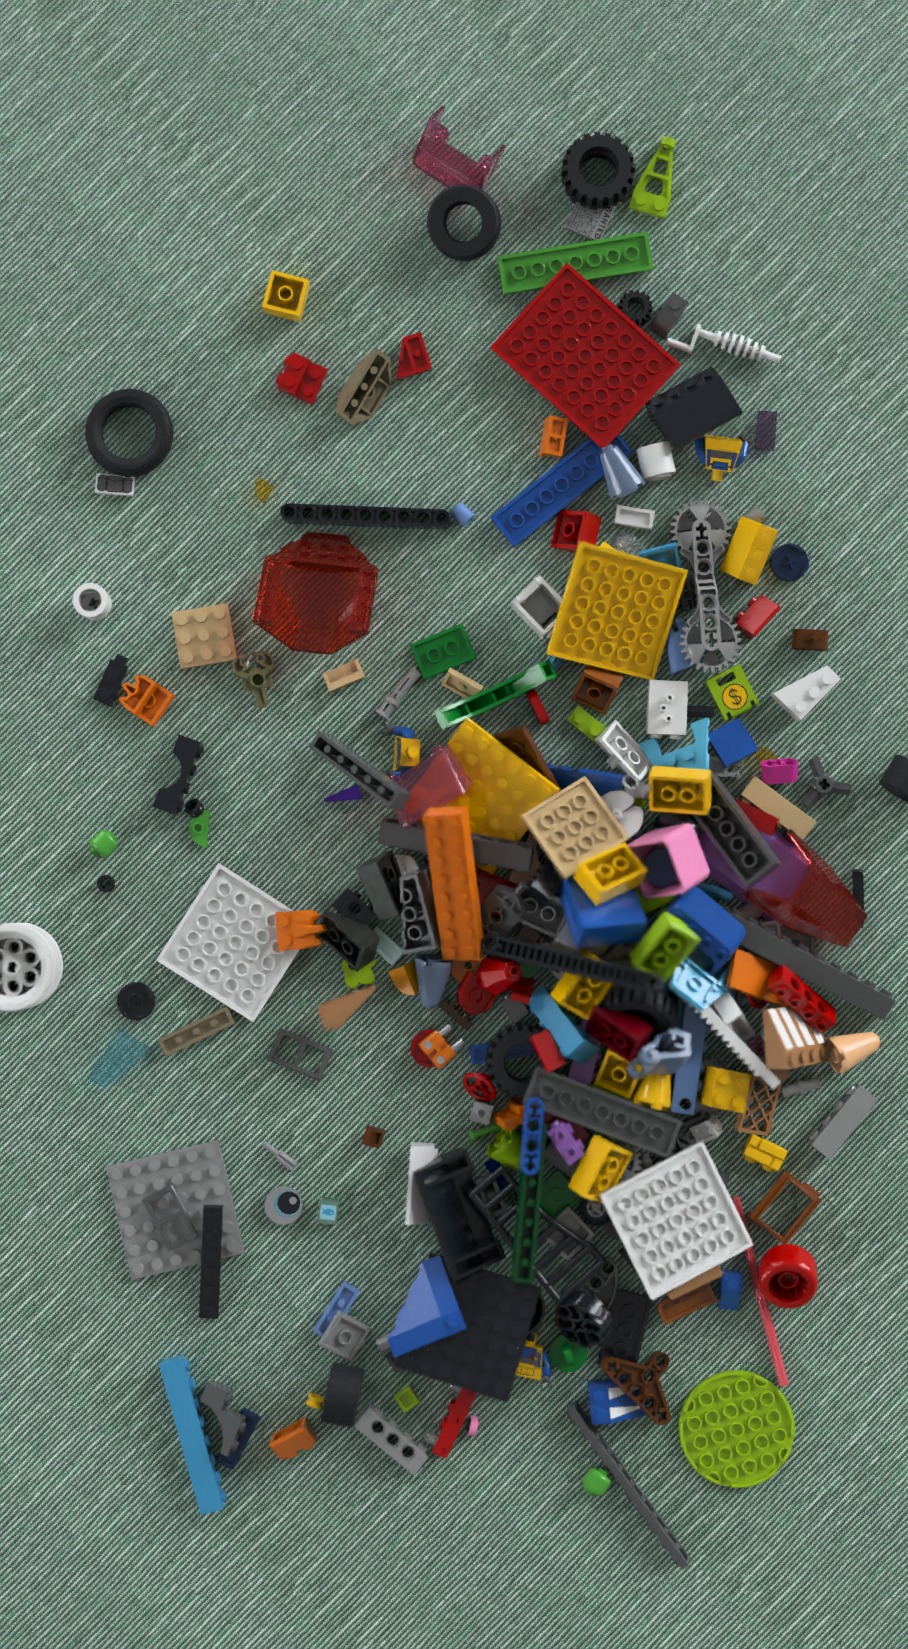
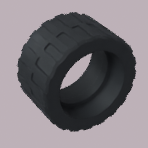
[879,755,908,803]
[321,1362,364,1428]

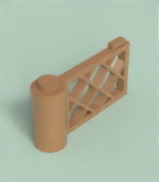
[734,1056,791,1136]

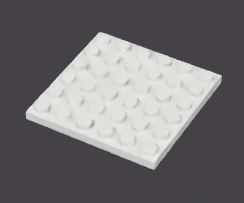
[156,863,300,1022]
[599,1140,754,1300]

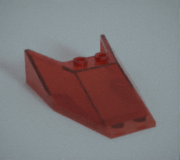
[741,829,868,948]

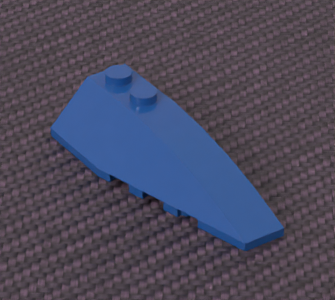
[547,764,624,797]

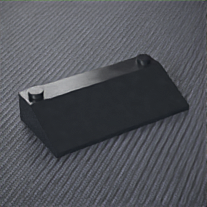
[413,1147,506,1281]

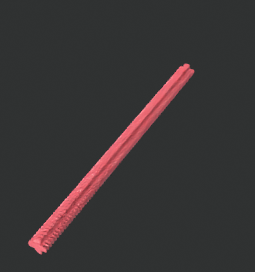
[731,1196,789,1387]

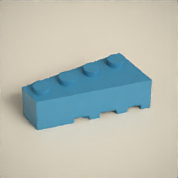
[528,985,601,1064]

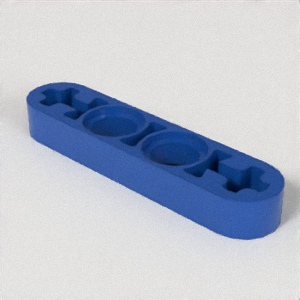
[520,1097,544,1175]

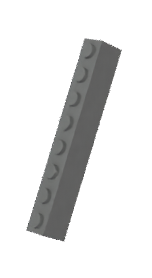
[378,817,535,873]

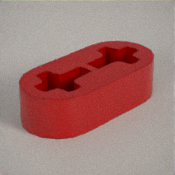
[526,689,550,726]

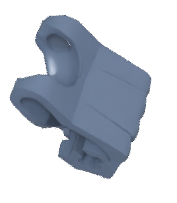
[627,1028,691,1079]

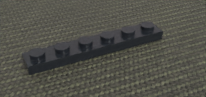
[199,1205,223,1319]

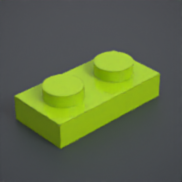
[566,705,606,744]

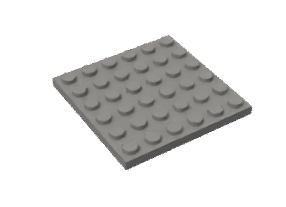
[106,1139,245,1280]

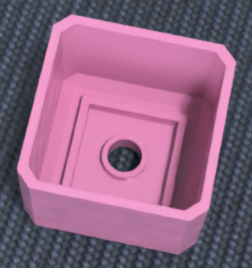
[627,823,710,899]

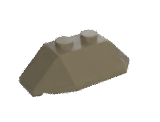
[336,348,392,425]

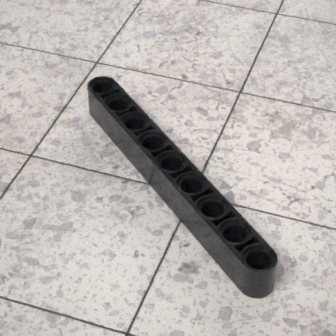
[280,503,451,530]

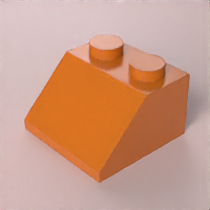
[269,1416,317,1460]

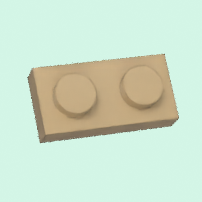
[441,668,483,699]

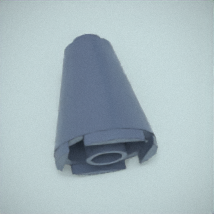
[599,444,646,500]
[415,954,453,1009]

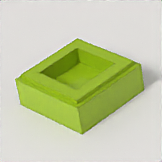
[394,1385,420,1413]

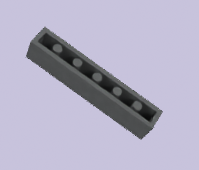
[309,731,412,811]

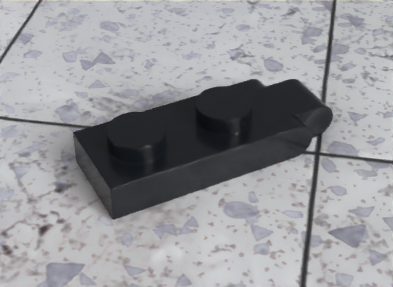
[93,654,129,707]

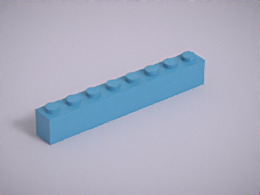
[159,1354,227,1515]

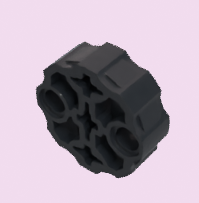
[554,1290,613,1349]

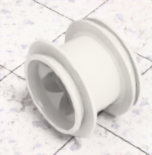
[0,923,63,1012]

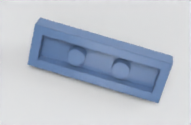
[313,1280,360,1337]

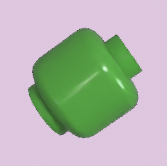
[89,830,118,858]
[582,1466,611,1497]

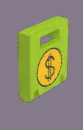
[704,664,759,722]

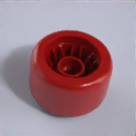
[759,1244,818,1309]

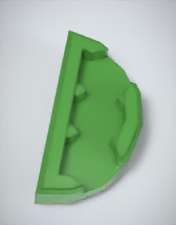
[189,810,210,848]

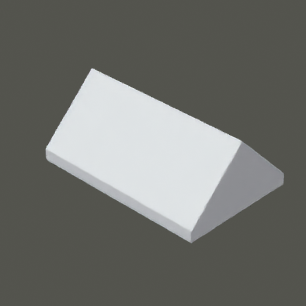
[594,720,652,782]

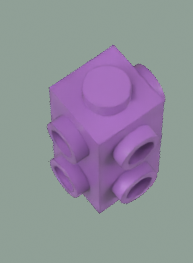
[547,1120,585,1166]

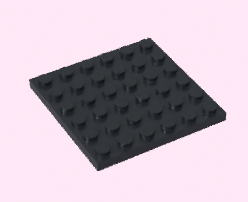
[395,1253,541,1403]

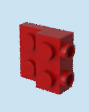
[276,352,328,405]

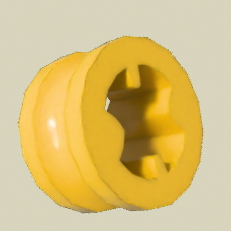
[306,1393,325,1409]

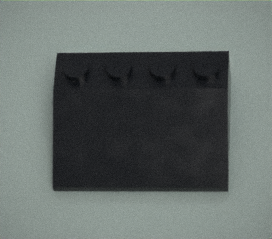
[645,366,743,451]

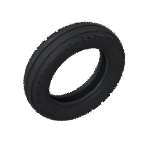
[85,389,173,477]

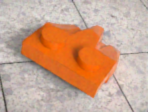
[118,675,176,728]
[275,910,328,951]
[491,1097,535,1130]

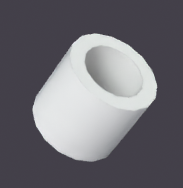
[636,442,676,482]
[73,583,112,621]

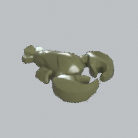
[231,651,275,709]

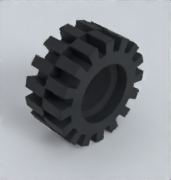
[618,289,653,326]

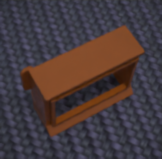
[745,1169,822,1244]

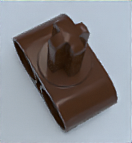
[792,629,829,651]

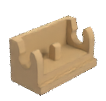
[322,659,365,693]

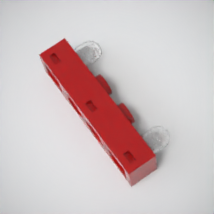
[424,1384,477,1459]

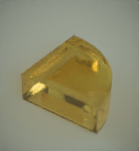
[255,477,275,504]
[755,747,778,766]

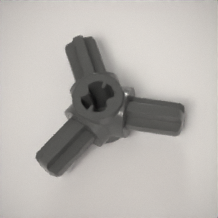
[801,757,851,809]

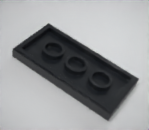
[597,1288,652,1368]

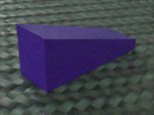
[324,784,363,802]

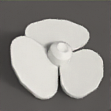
[601,790,644,838]

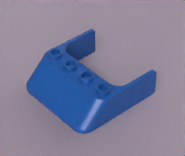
[642,886,746,976]

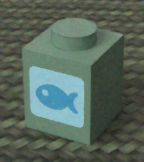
[317,1197,340,1227]

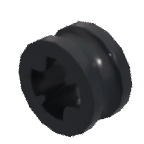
[185,799,204,818]
[97,875,116,892]

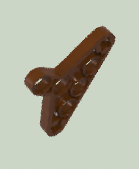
[600,1351,670,1425]

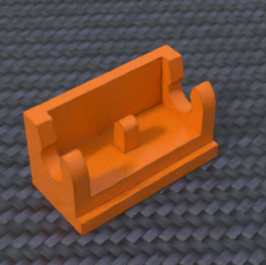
[539,415,568,459]

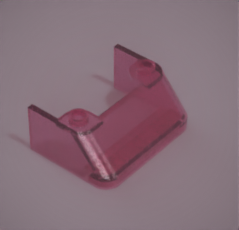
[413,105,507,190]

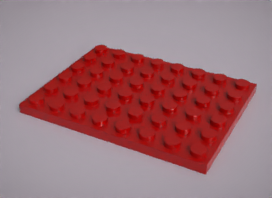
[490,263,681,449]

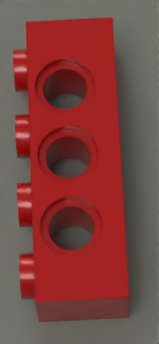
[768,964,836,1034]

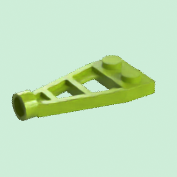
[628,136,676,219]

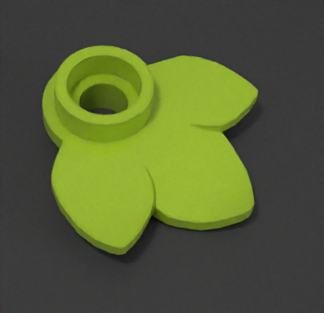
[342,958,377,990]

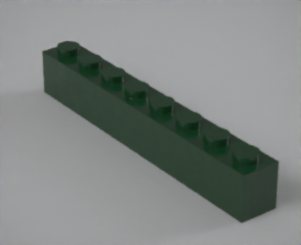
[510,1122,547,1284]

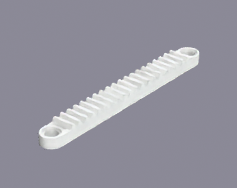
[666,977,781,1090]

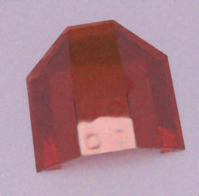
[252,532,379,655]

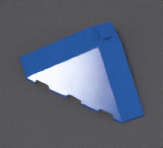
[388,1255,467,1358]

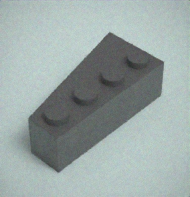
[400,869,441,955]

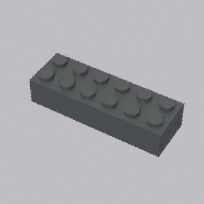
[692,772,782,887]

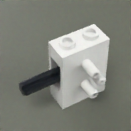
[646,680,714,740]

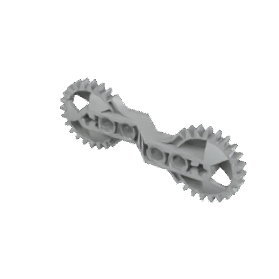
[669,499,742,674]

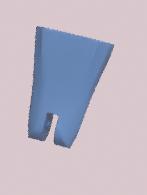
[665,616,705,675]

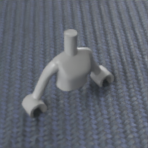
[606,754,651,800]

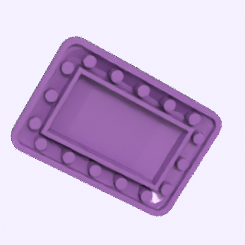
[697,830,817,921]

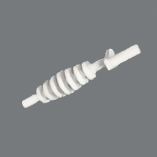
[666,324,781,363]

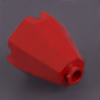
[477,955,522,996]

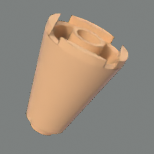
[826,1031,881,1074]

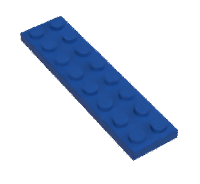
[490,434,633,548]

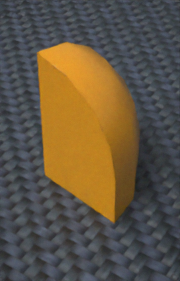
[388,961,419,995]

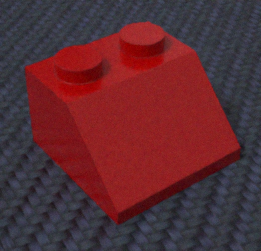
[551,510,602,553]
[734,595,781,641]

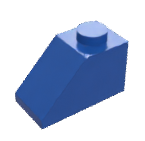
[718,1270,743,1310]

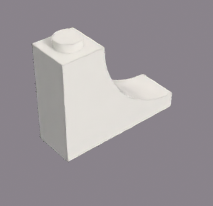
[712,979,756,1043]

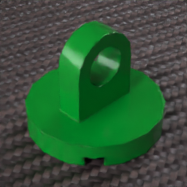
[549,1333,588,1372]

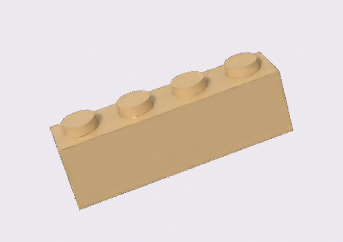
[739,776,816,841]

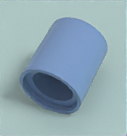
[450,502,475,527]

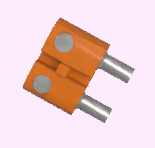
[418,1024,465,1070]

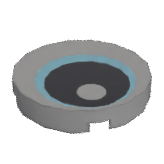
[264,1186,303,1225]

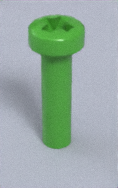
[468,1123,502,1143]

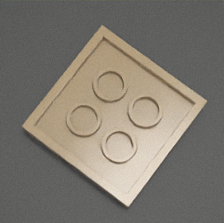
[171,603,237,670]

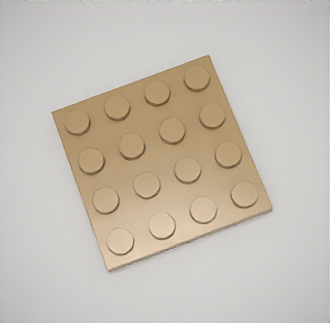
[521,776,629,880]

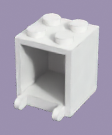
[511,575,562,640]

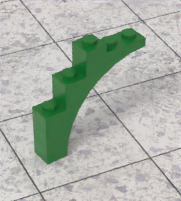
[434,660,557,730]

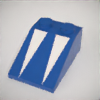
[587,1376,648,1425]

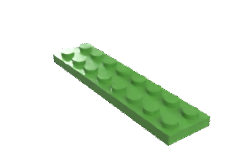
[497,231,654,296]

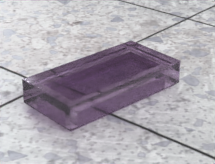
[755,410,777,451]

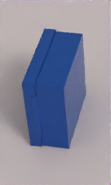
[558,875,647,948]

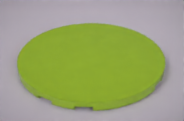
[679,1370,795,1488]

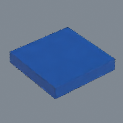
[708,718,759,769]

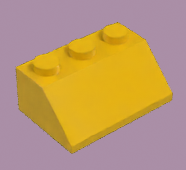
[719,516,778,586]
[568,1135,633,1204]

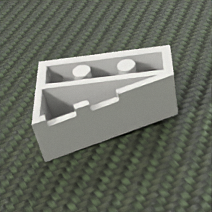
[770,666,841,722]

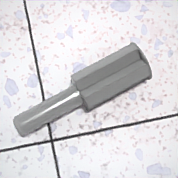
[263,1141,298,1171]

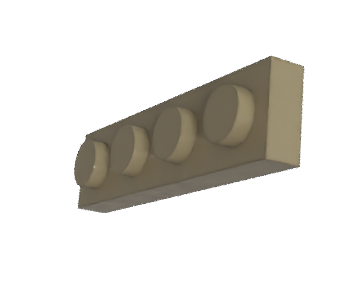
[158,1006,236,1057]

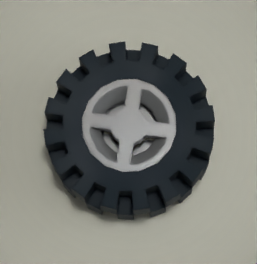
[579,1197,611,1226]

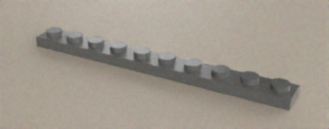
[567,1401,690,1570]

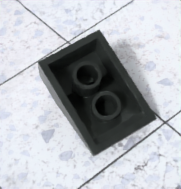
[318,910,380,972]

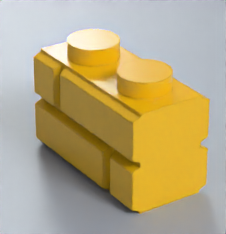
[741,1133,788,1173]

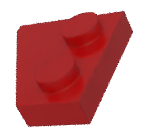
[396,332,432,381]

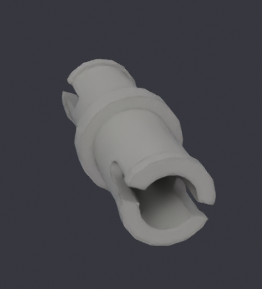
[781,1076,821,1098]

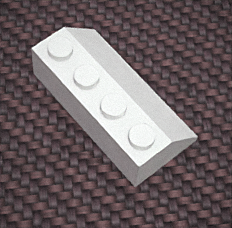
[405,1142,438,1225]

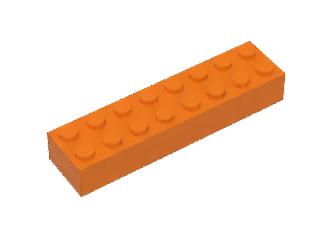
[423,806,485,960]

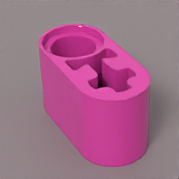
[761,758,798,784]

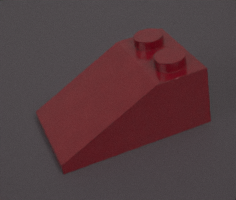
[585,1006,653,1063]

